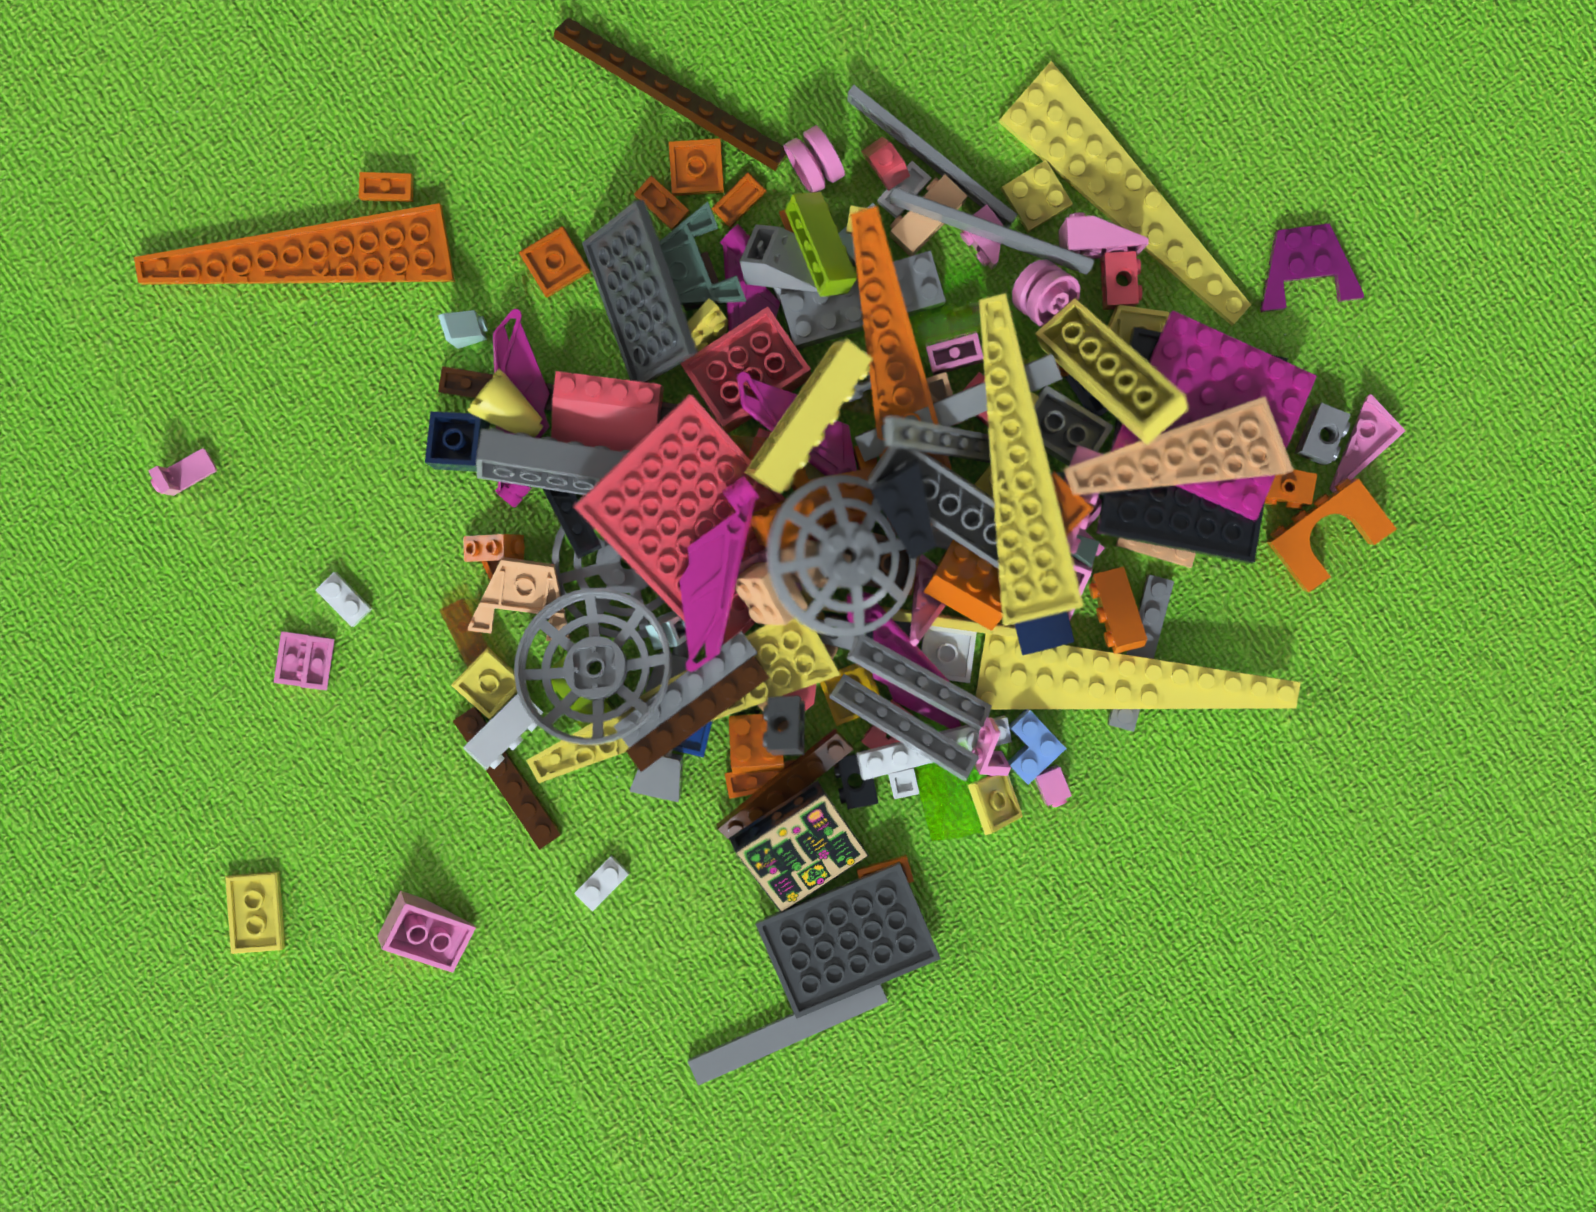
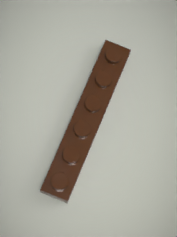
[626,656,770,772]
[453,706,562,850]
[717,728,853,839]

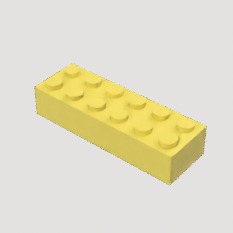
[1035,298,1188,445]
[744,340,872,493]

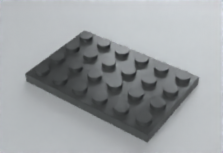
[582,200,698,383]
[755,861,941,1019]

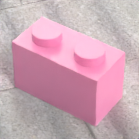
[926,333,984,376]

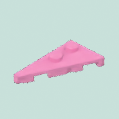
[1329,394,1406,493]
[910,554,946,646]

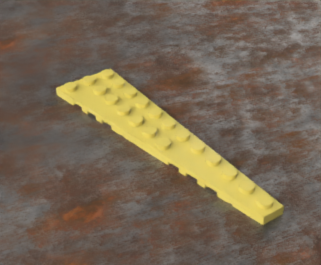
[979,293,1084,626]
[526,610,841,783]
[975,633,1301,709]

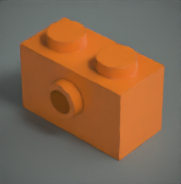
[1265,469,1317,510]

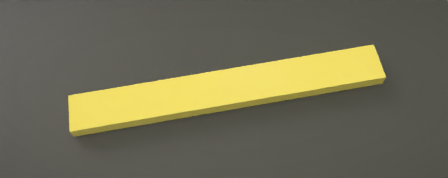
[822,599,1018,638]

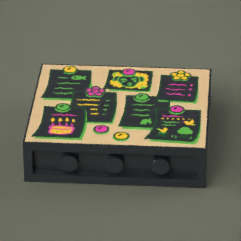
[729,780,869,913]

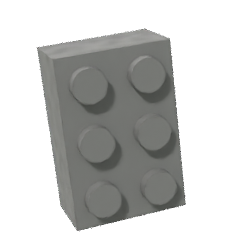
[1034,386,1113,466]

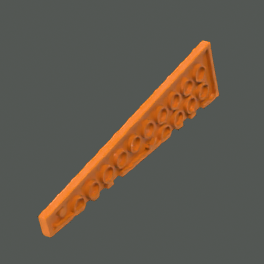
[134,203,455,285]
[850,206,952,536]

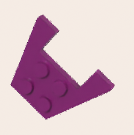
[1260,223,1364,312]

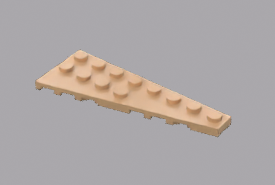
[1064,397,1294,495]

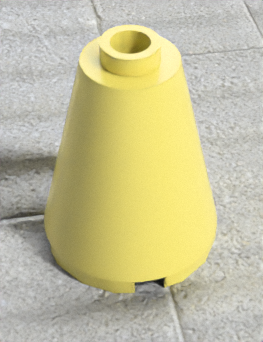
[467,369,543,438]

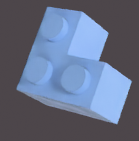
[1008,709,1066,784]

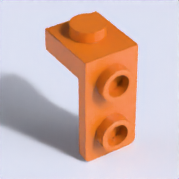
[463,534,525,562]

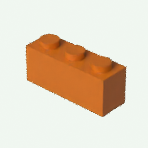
[1089,566,1147,654]

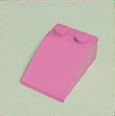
[1058,213,1149,259]
[377,891,476,973]

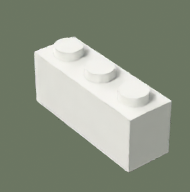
[463,694,543,770]

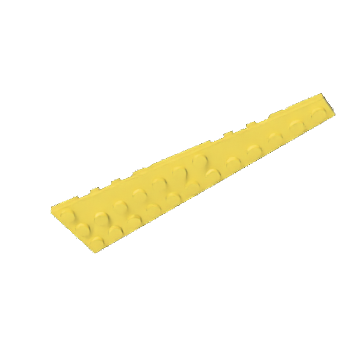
[999,61,1252,326]

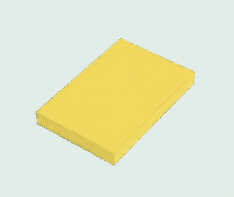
[225,871,285,954]

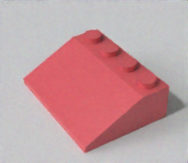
[680,307,812,434]
[551,371,664,452]

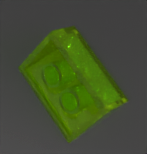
[911,297,982,353]
[914,762,984,841]

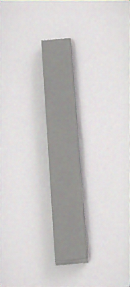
[847,85,1017,228]
[890,188,1094,275]
[855,354,1062,462]
[688,984,888,1085]

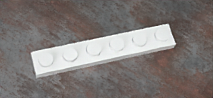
[856,715,1012,780]

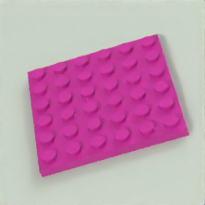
[1110,310,1317,521]

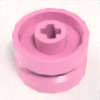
[784,125,845,193]
[1012,259,1080,327]

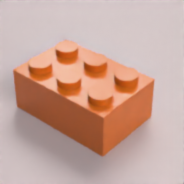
[924,540,1003,631]

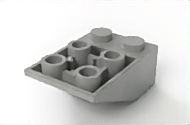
[740,225,818,292]

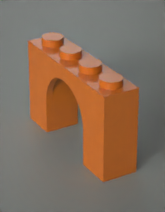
[1266,478,1397,592]

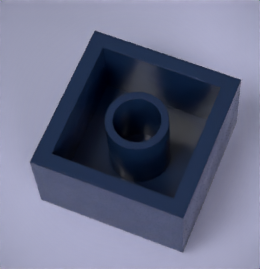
[425,411,490,472]

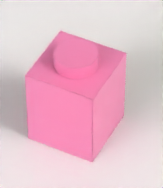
[1035,765,1072,808]

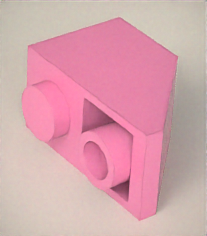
[960,204,1003,270]

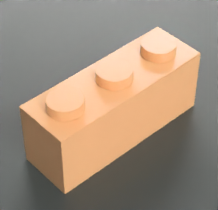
[889,174,967,257]

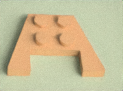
[468,557,571,641]

